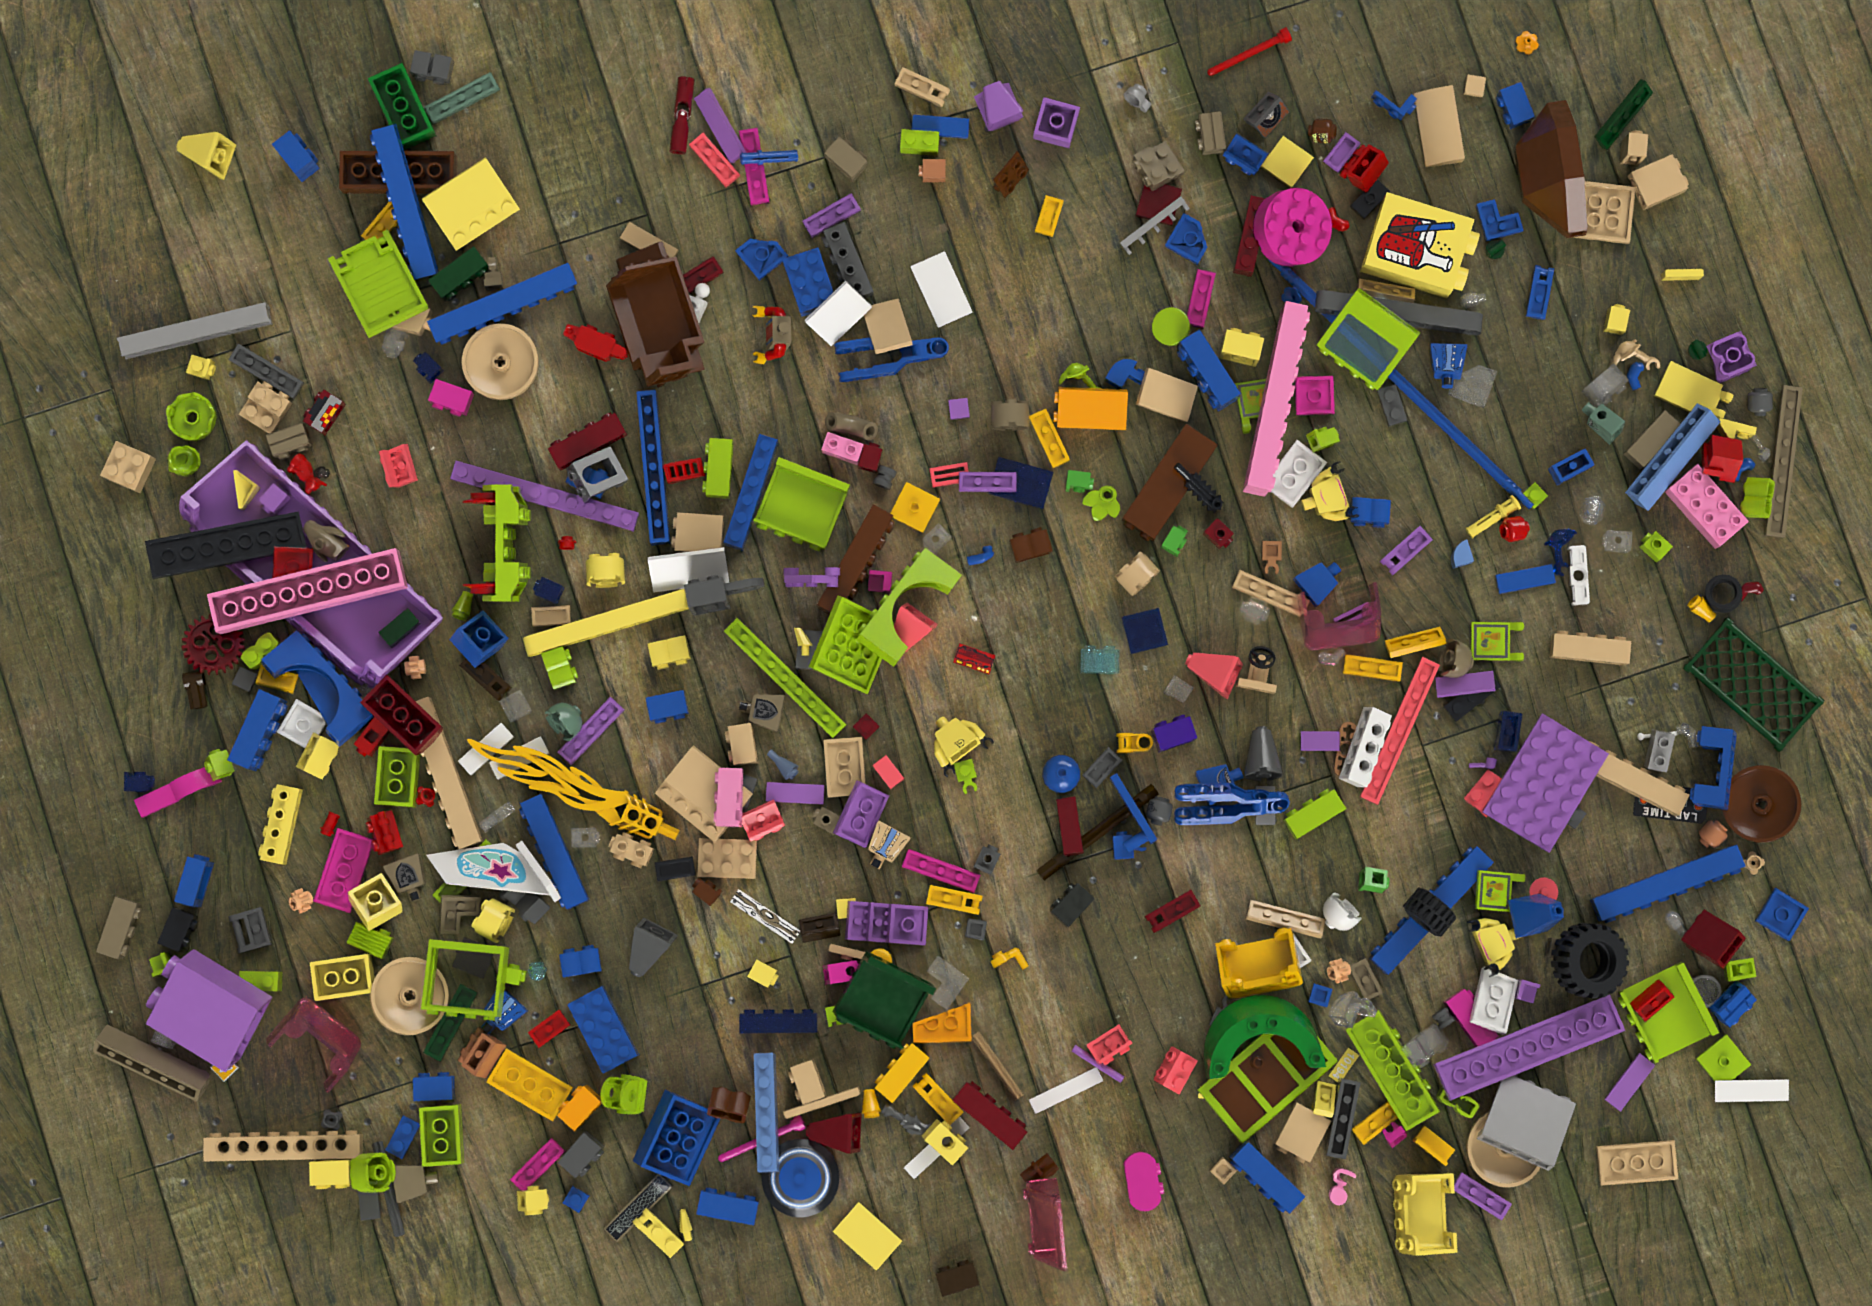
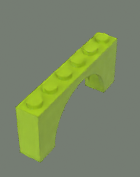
[857,548,962,667]

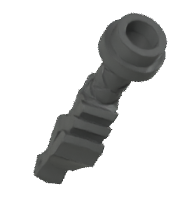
[881,1102,931,1135]

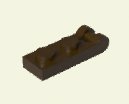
[459,659,512,702]

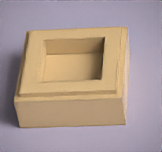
[1464,75,1486,97]
[1210,1157,1237,1184]

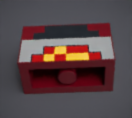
[303,389,346,436]

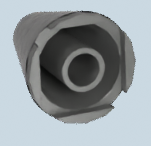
[1244,726,1283,781]

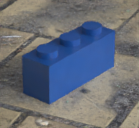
[696,1187,759,1225]

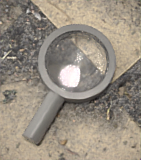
[1692,975,1722,1008]

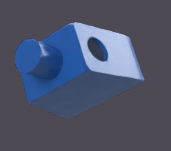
[1293,562,1341,608]

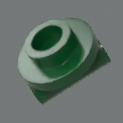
[1485,240,1506,259]
[1688,339,1708,360]

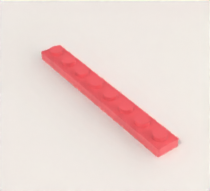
[1360,657,1440,805]

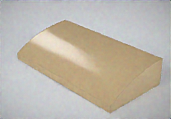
[1413,85,1465,167]

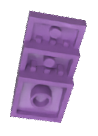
[845,901,928,945]

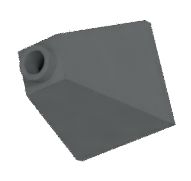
[629,918,678,977]

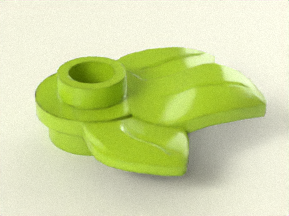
[1082,485,1120,521]

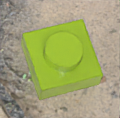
[1523,482,1548,509]

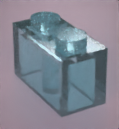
[1080,645,1120,674]

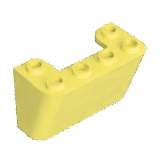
[1392,1173,1457,1256]

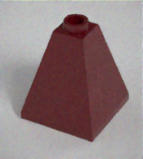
[806,1113,862,1154]

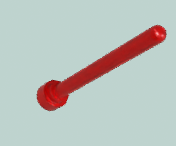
[1207,27,1292,76]

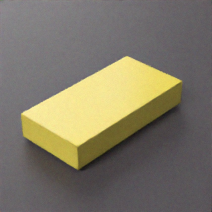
[1661,269,1704,281]

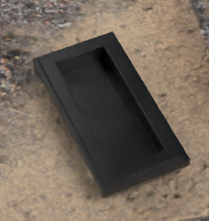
[654,856,696,882]

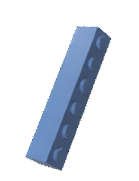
[1625,403,1720,511]
[754,1053,780,1173]

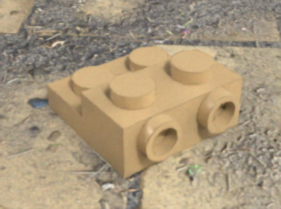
[238,381,292,434]

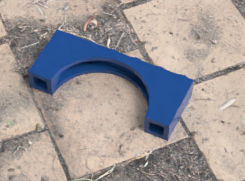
[261,630,374,747]

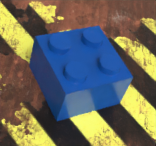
[272,130,320,182]
[449,610,509,668]

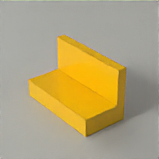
[1412,1125,1455,1166]

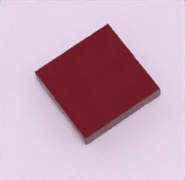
[1136,184,1182,226]

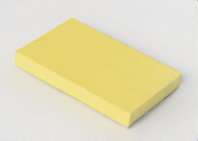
[833,1202,902,1271]

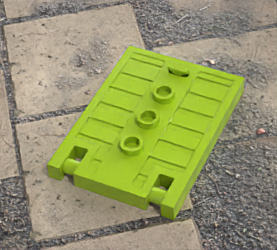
[328,229,429,338]

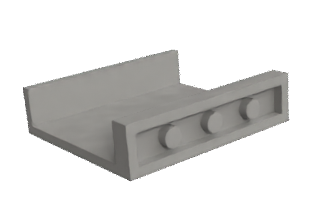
[1477,1075,1576,1171]

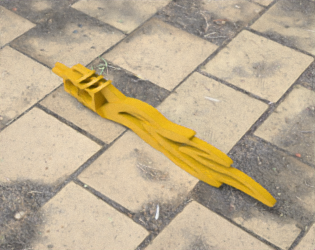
[467,739,680,840]

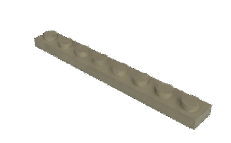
[1764,385,1803,538]

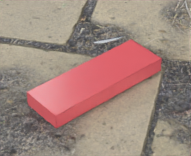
[689,133,740,188]

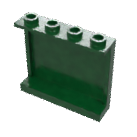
[832,951,936,1050]

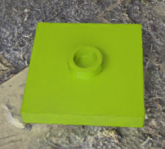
[1695,1034,1751,1082]

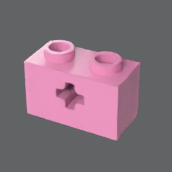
[821,432,864,465]

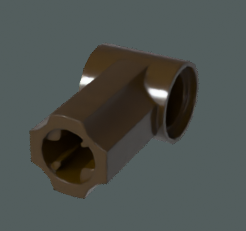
[182,670,208,710]

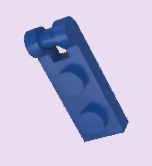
[1525,265,1554,320]

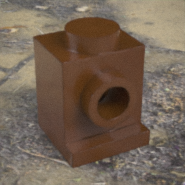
[692,878,723,906]

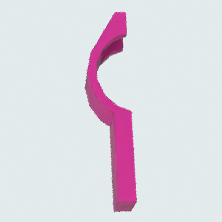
[134,767,222,818]

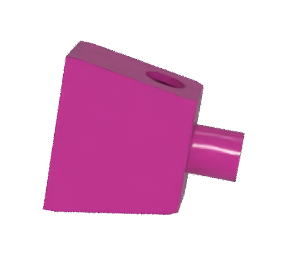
[822,960,859,985]

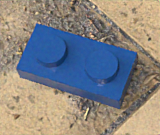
[385,1115,420,1159]

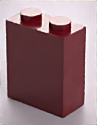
[1681,909,1746,969]

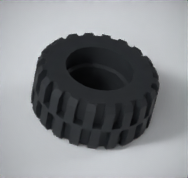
[1551,923,1629,998]

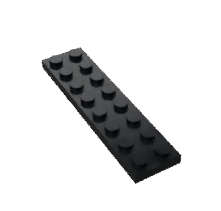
[145,511,307,580]

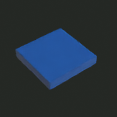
[1755,888,1809,941]

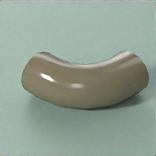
[825,412,878,441]

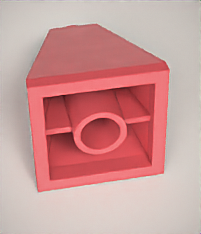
[894,602,938,651]
[1185,653,1243,699]

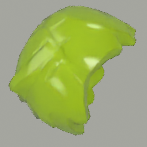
[167,445,201,476]

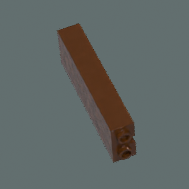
[1122,424,1218,541]

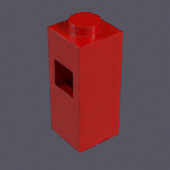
[354,716,390,757]

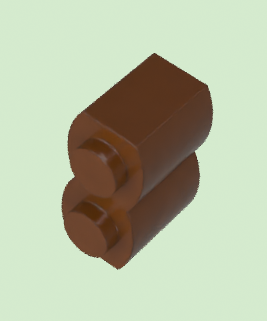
[1009,527,1053,563]
[707,1087,751,1123]

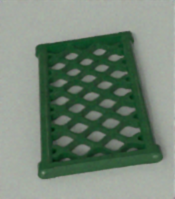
[1683,617,1825,752]

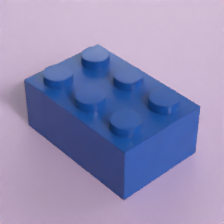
[782,247,833,317]

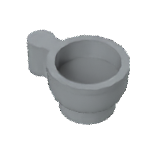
[1123,84,1152,113]

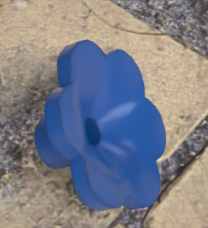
[1281,287,1302,304]

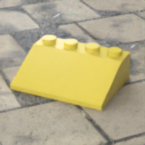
[422,157,520,251]

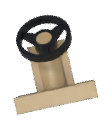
[1236,646,1277,694]

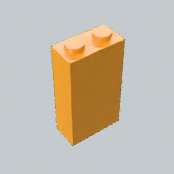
[1053,387,1128,430]

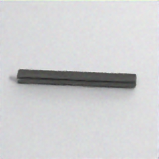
[372,1141,405,1237]

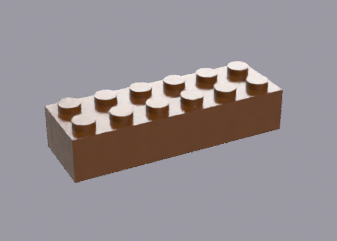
[339,151,457,194]
[817,504,895,615]

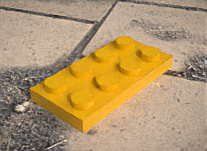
[486,1048,573,1122]

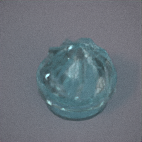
[527,962,547,981]

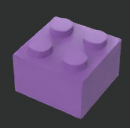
[1033,97,1080,148]

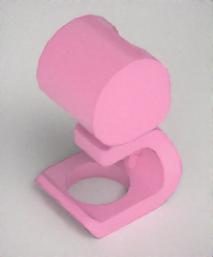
[1329,1167,1356,1205]

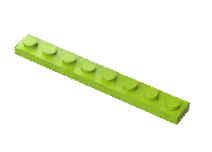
[724,618,846,739]

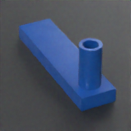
[1110,773,1157,853]

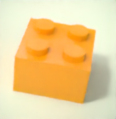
[557,1085,602,1131]

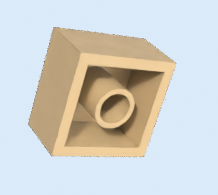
[100,441,156,493]
[725,723,758,767]
[788,1059,826,1105]

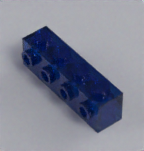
[739,1009,818,1033]

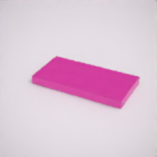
[313,828,373,913]

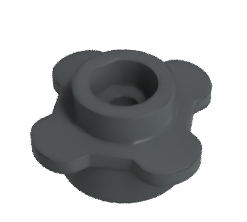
[321,1109,342,1131]

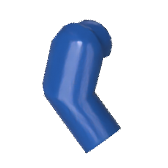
[1627,362,1644,391]
[1735,458,1755,482]
[967,546,994,566]

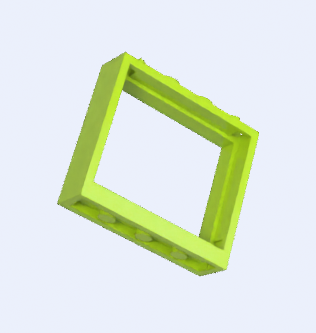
[421,939,509,1021]

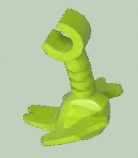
[1059,363,1100,388]

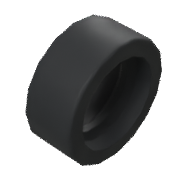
[1705,574,1742,613]

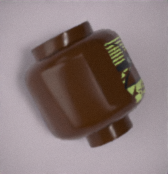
[1308,119,1337,144]

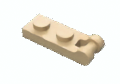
[895,67,950,107]

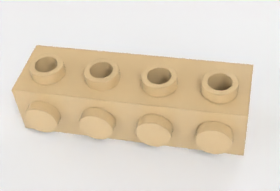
[1549,631,1631,666]

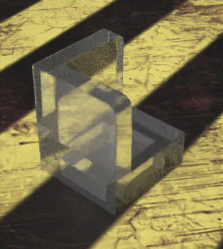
[1163,675,1194,703]

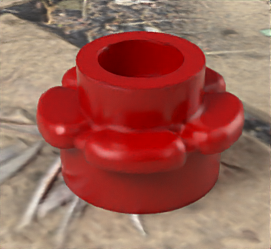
[558,536,577,550]

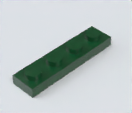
[1594,79,1653,150]
[423,984,478,1062]

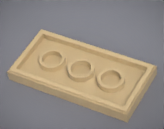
[783,1086,861,1119]
[1596,1140,1678,1186]

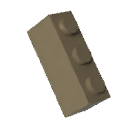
[1623,410,1680,470]
[96,897,142,959]

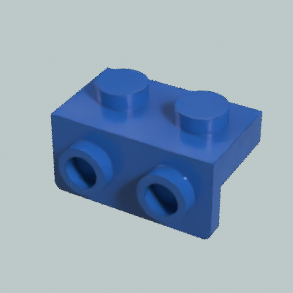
[1223,134,1269,175]

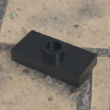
[1350,179,1390,219]

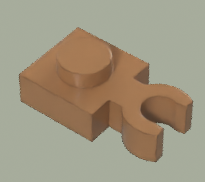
[1262,541,1282,574]

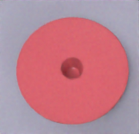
[1529,878,1558,900]

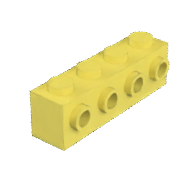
[258,784,303,865]

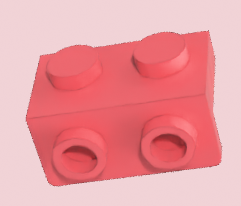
[379,444,418,488]
[1464,769,1502,817]
[742,799,785,841]
[1086,1024,1133,1066]
[1153,1046,1198,1095]

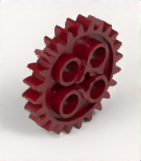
[182,614,245,675]

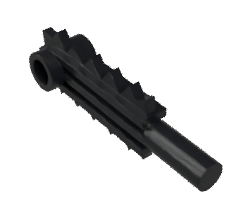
[1174,463,1224,513]

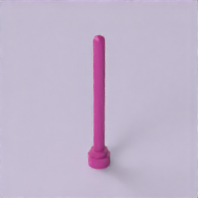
[718,1115,806,1162]

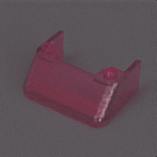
[1297,582,1381,651]
[266,998,361,1093]

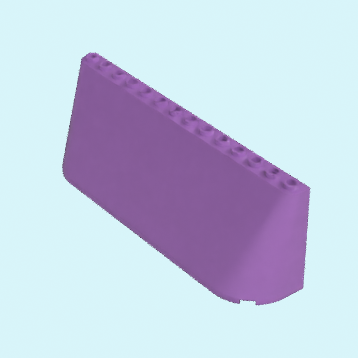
[179,440,443,688]

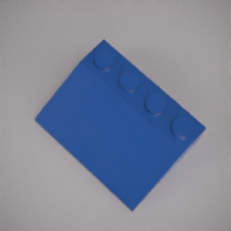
[632,1089,720,1186]

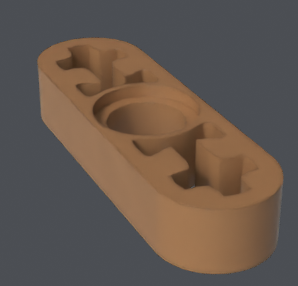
[1333,722,1356,777]

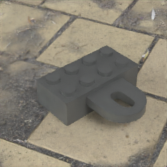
[684,575,765,616]

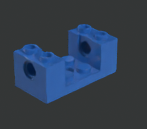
[1690,726,1737,810]

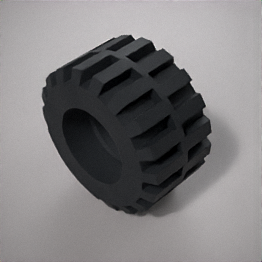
[1403,887,1456,937]

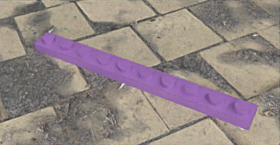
[450,461,639,532]

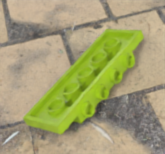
[1346,1010,1440,1131]

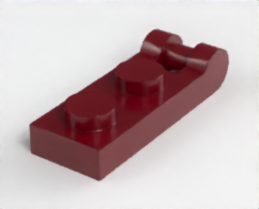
[1144,890,1201,933]

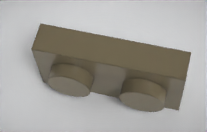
[1350,958,1383,1001]

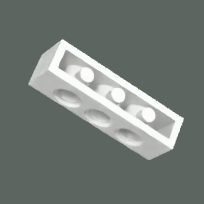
[1339,707,1392,787]

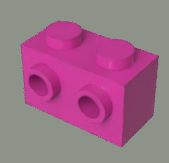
[428,379,474,417]

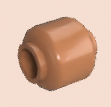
[1698,820,1728,848]

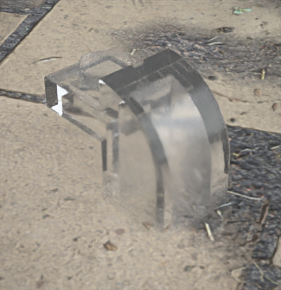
[1328,991,1377,1028]

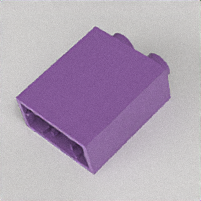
[146,949,273,1072]

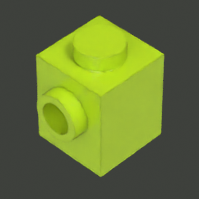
[1640,531,1673,562]
[204,749,235,781]

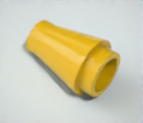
[1687,595,1716,622]
[862,1089,881,1118]

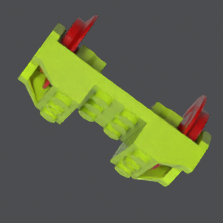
[462,485,531,602]

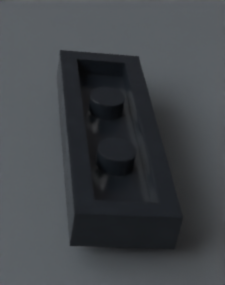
[1443,678,1501,722]

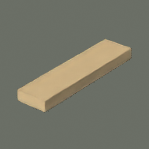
[1232,570,1310,618]
[1246,900,1325,939]

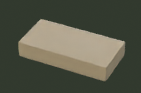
[531,605,571,627]

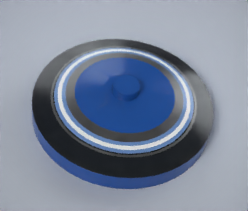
[762,1139,840,1218]

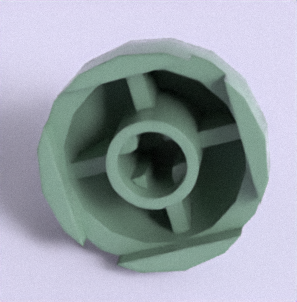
[545,702,582,741]

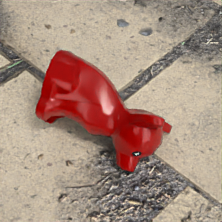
[287,454,327,494]

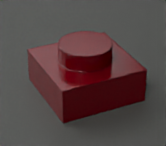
[853,713,880,740]

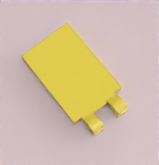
[1654,361,1734,419]

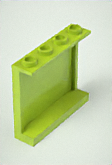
[753,457,850,552]

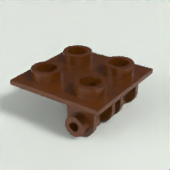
[993,151,1029,198]

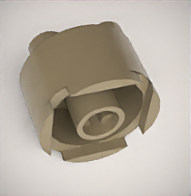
[991,399,1029,431]

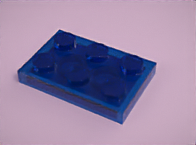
[988,457,1053,509]

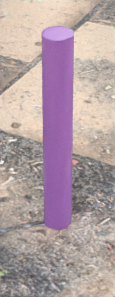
[1072,1045,1124,1083]

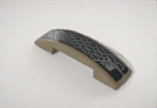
[604,1174,673,1242]

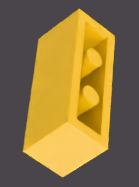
[874,1043,930,1103]

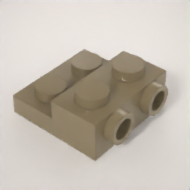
[1132,141,1185,191]

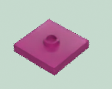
[1295,376,1335,415]

